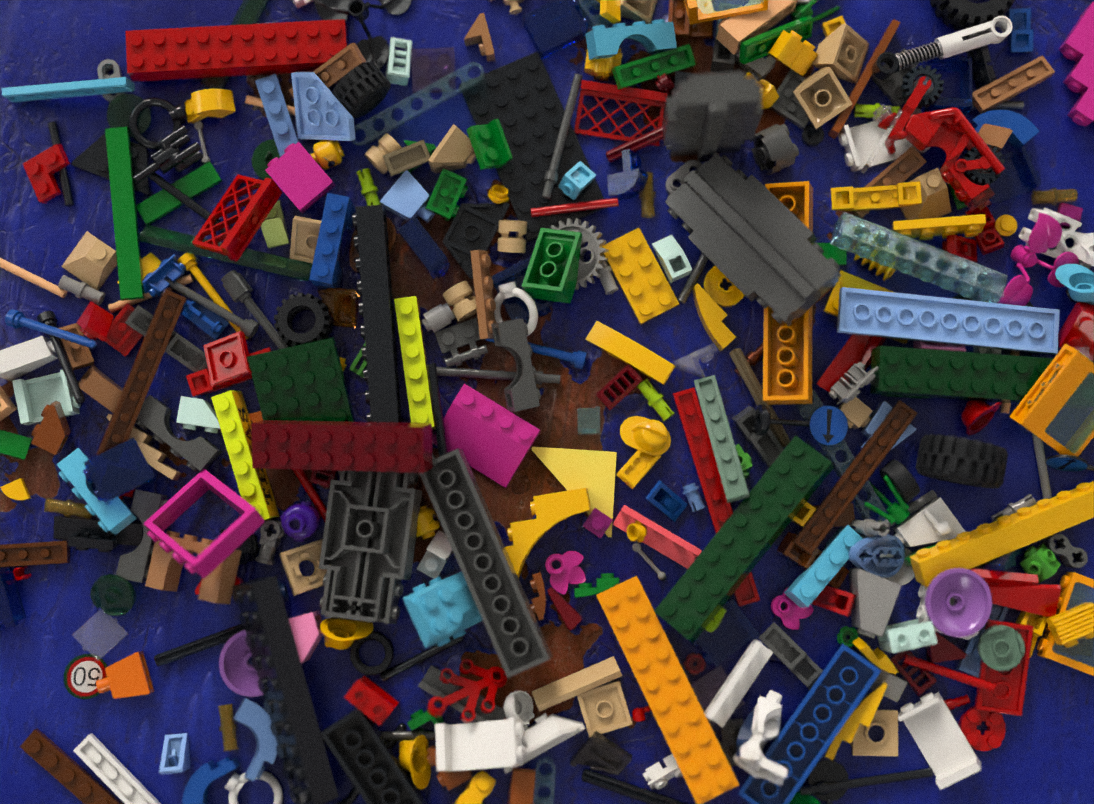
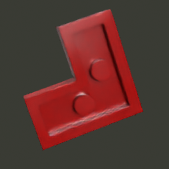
[23,144,70,203]

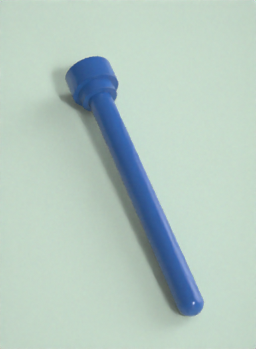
[5,309,97,348]
[484,339,587,369]

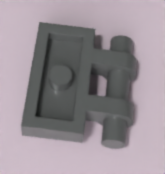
[435,318,488,368]

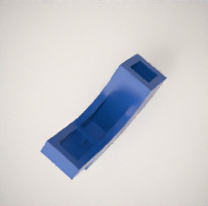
[964,110,1040,150]
[182,757,240,804]

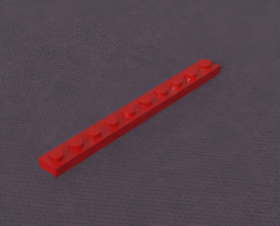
[672,387,760,607]

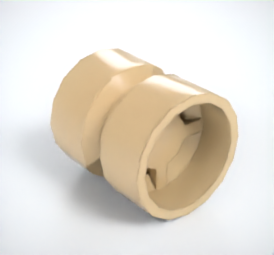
[364,133,402,175]
[497,220,527,253]
[443,281,477,322]

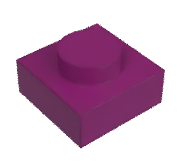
[1057,202,1083,230]
[583,508,613,539]

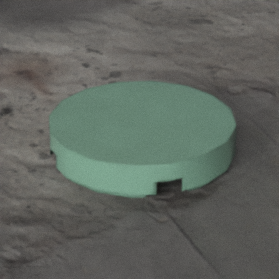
[977,625,1025,671]

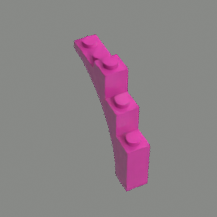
[1059,1,1094,127]

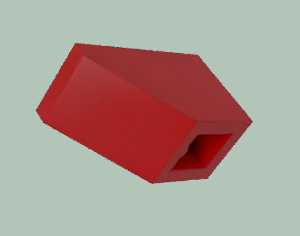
[76,301,114,341]

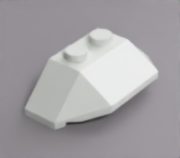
[504,713,585,774]

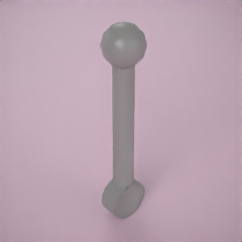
[194,121,210,164]
[632,543,666,580]

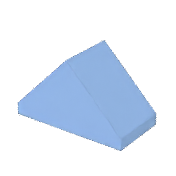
[159,733,191,775]

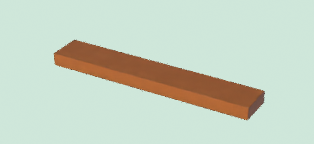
[829,19,901,139]

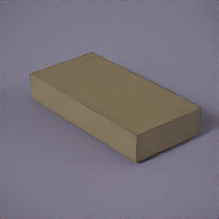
[383,139,430,177]

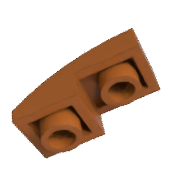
[530,572,546,621]

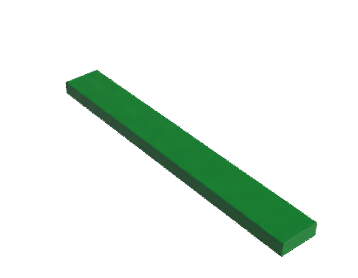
[105,126,145,301]

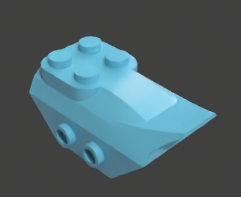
[403,571,483,649]

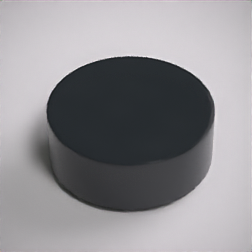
[801,124,824,147]

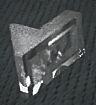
[672,343,718,378]

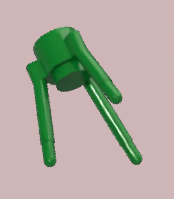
[790,0,840,23]
[864,476,910,525]

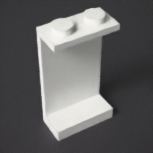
[838,106,930,172]
[898,692,981,790]
[435,717,525,772]

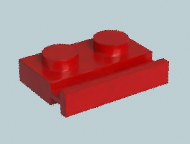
[104,303,143,357]

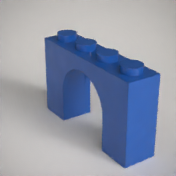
[309,193,356,293]

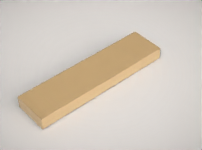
[532,656,622,712]

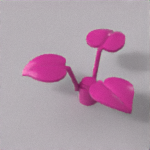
[998,213,1080,306]

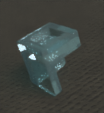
[577,406,600,435]

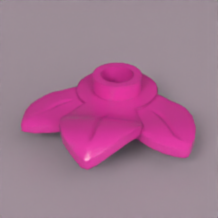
[545,551,586,594]
[771,587,814,630]

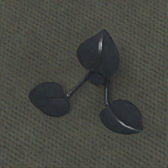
[314,0,412,70]

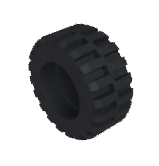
[930,0,1015,31]
[915,434,1008,489]

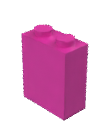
[265,142,336,214]

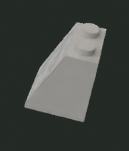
[848,568,902,639]

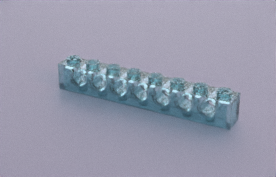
[830,212,1008,303]

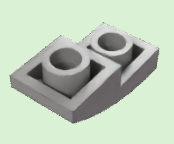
[867,660,908,702]

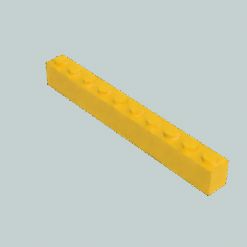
[909,481,1094,587]

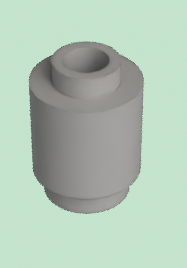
[421,303,455,333]

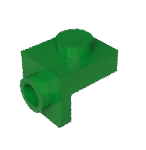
[407,709,444,731]

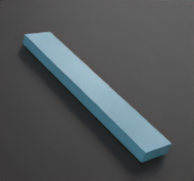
[2,77,135,102]

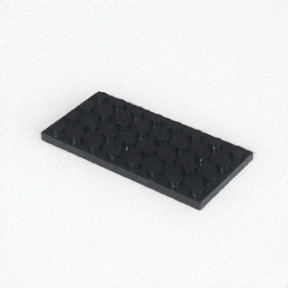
[459,51,606,242]

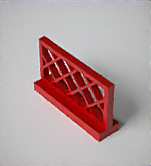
[574,80,668,147]
[192,174,283,262]

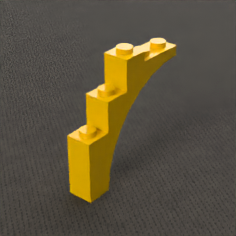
[505,488,591,578]

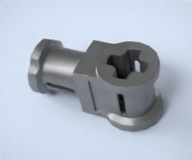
[255,520,285,565]

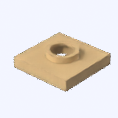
[279,539,327,596]
[851,709,898,756]

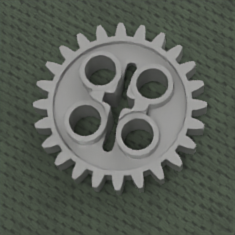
[551,218,608,290]

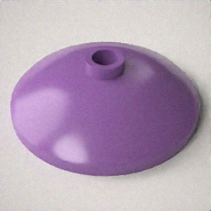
[925,568,992,637]
[219,630,263,697]

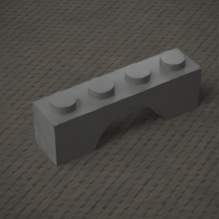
[491,318,541,412]
[136,395,222,472]
[115,489,168,583]

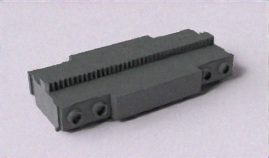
[662,72,763,162]
[665,152,841,327]
[319,471,422,624]

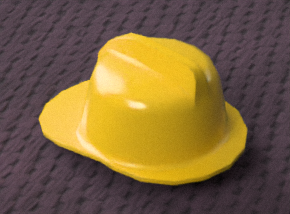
[620,416,671,456]
[320,618,374,650]
[399,735,431,790]

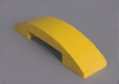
[830,181,922,211]

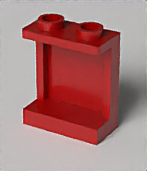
[344,675,400,726]

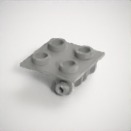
[828,362,878,405]

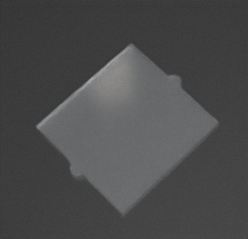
[72,608,128,661]

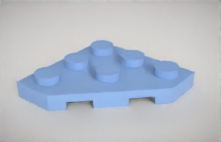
[291,72,356,141]

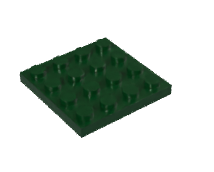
[247,337,355,422]

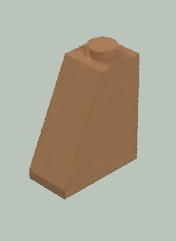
[78,365,123,413]

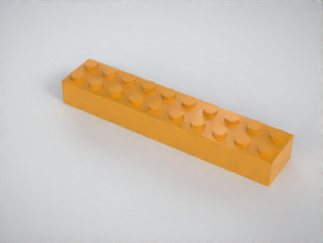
[763,181,813,405]
[596,576,739,804]

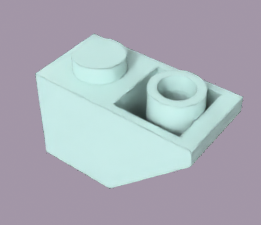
[652,235,692,283]
[176,396,221,434]

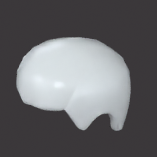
[503,690,535,725]

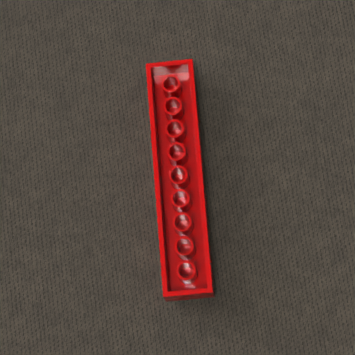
[125,19,348,82]

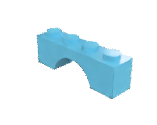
[585,19,677,60]
[56,448,137,535]
[784,525,863,608]

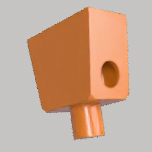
[96,651,155,699]

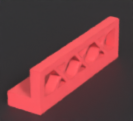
[612,505,702,569]

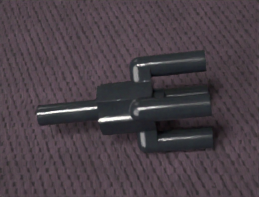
[133,125,203,184]

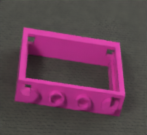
[143,469,265,579]

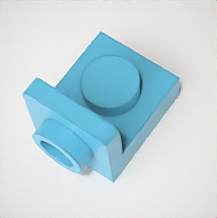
[558,161,596,200]

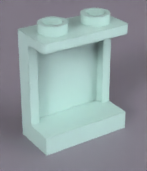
[12,370,81,426]
[877,618,937,653]

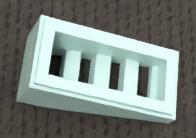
[386,37,412,86]

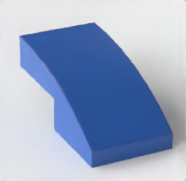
[1007,8,1033,53]

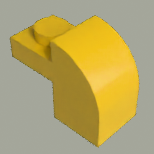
[184,88,235,123]

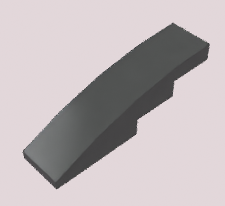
[125,305,207,373]
[759,622,823,690]

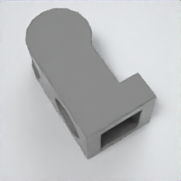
[735,51,776,81]

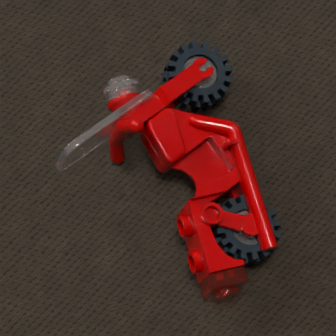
[861,65,1005,212]

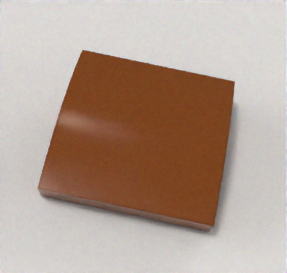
[668,0,715,39]

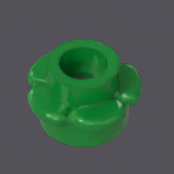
[837,626,858,648]

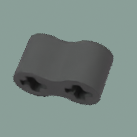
[1042,534,1088,568]

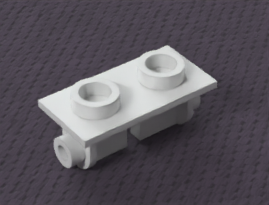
[643,754,683,790]

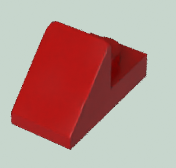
[942,234,977,263]
[811,585,856,617]

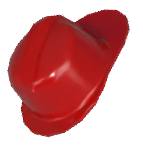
[961,400,1002,435]

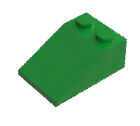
[522,228,582,303]

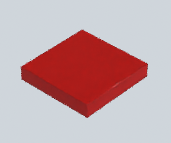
[203,331,252,388]

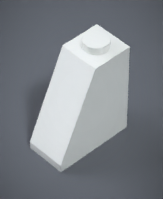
[0,336,58,381]
[893,497,966,547]

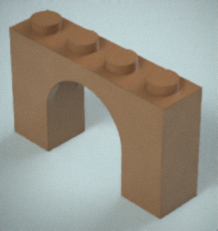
[145,530,241,604]

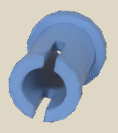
[682,482,705,512]

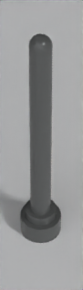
[166,278,260,338]

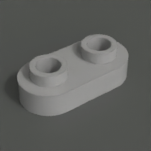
[97,59,125,103]
[665,160,702,195]

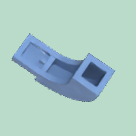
[232,698,278,782]

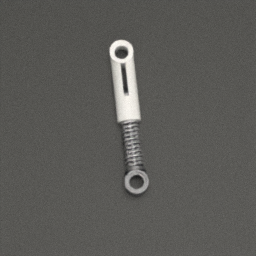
[872,16,1013,80]

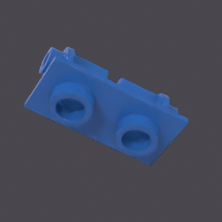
[142,254,186,297]
[181,300,229,340]

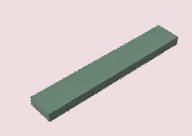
[694,375,750,503]

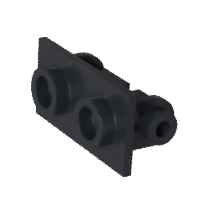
[966,45,997,89]

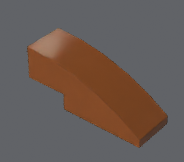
[777,532,849,589]

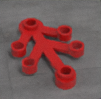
[427,659,507,723]

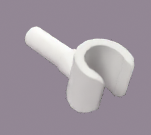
[923,509,951,536]

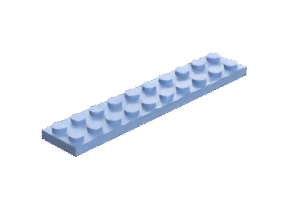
[837,287,1060,355]

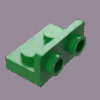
[466,119,513,170]
[425,168,468,221]

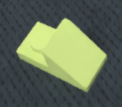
[261,200,290,248]

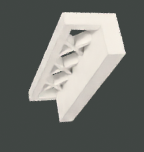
[704,639,773,728]

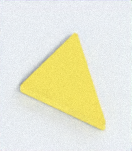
[532,447,617,537]

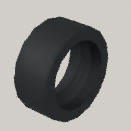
[879,459,920,503]
[350,632,394,675]

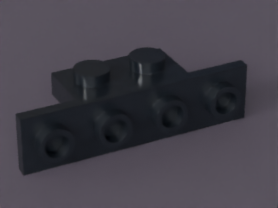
[53,516,143,552]

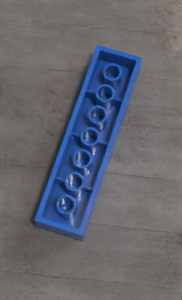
[738,643,881,804]

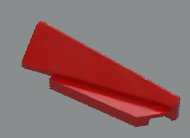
[817,334,886,392]
[969,568,1061,617]

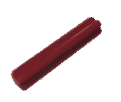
[606,126,663,162]

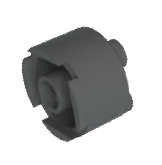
[750,124,799,175]

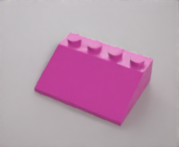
[432,384,540,488]

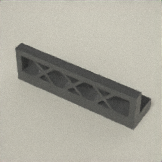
[418,665,505,722]

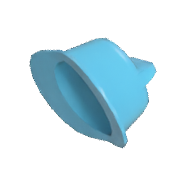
[1055,264,1094,305]

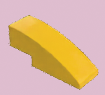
[692,283,736,351]

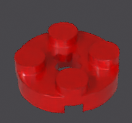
[959,705,1006,751]

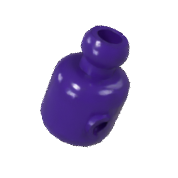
[280,501,320,542]

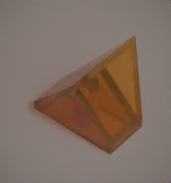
[317,288,360,328]

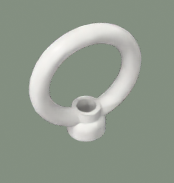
[494,281,538,337]
[224,771,283,804]

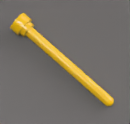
[177,251,249,340]

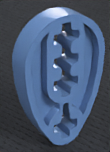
[849,534,905,578]

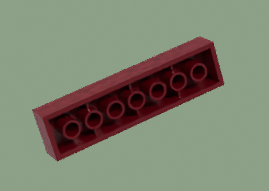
[251,420,433,473]

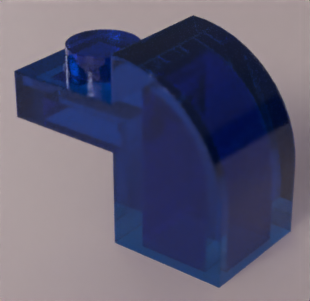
[607,149,648,201]

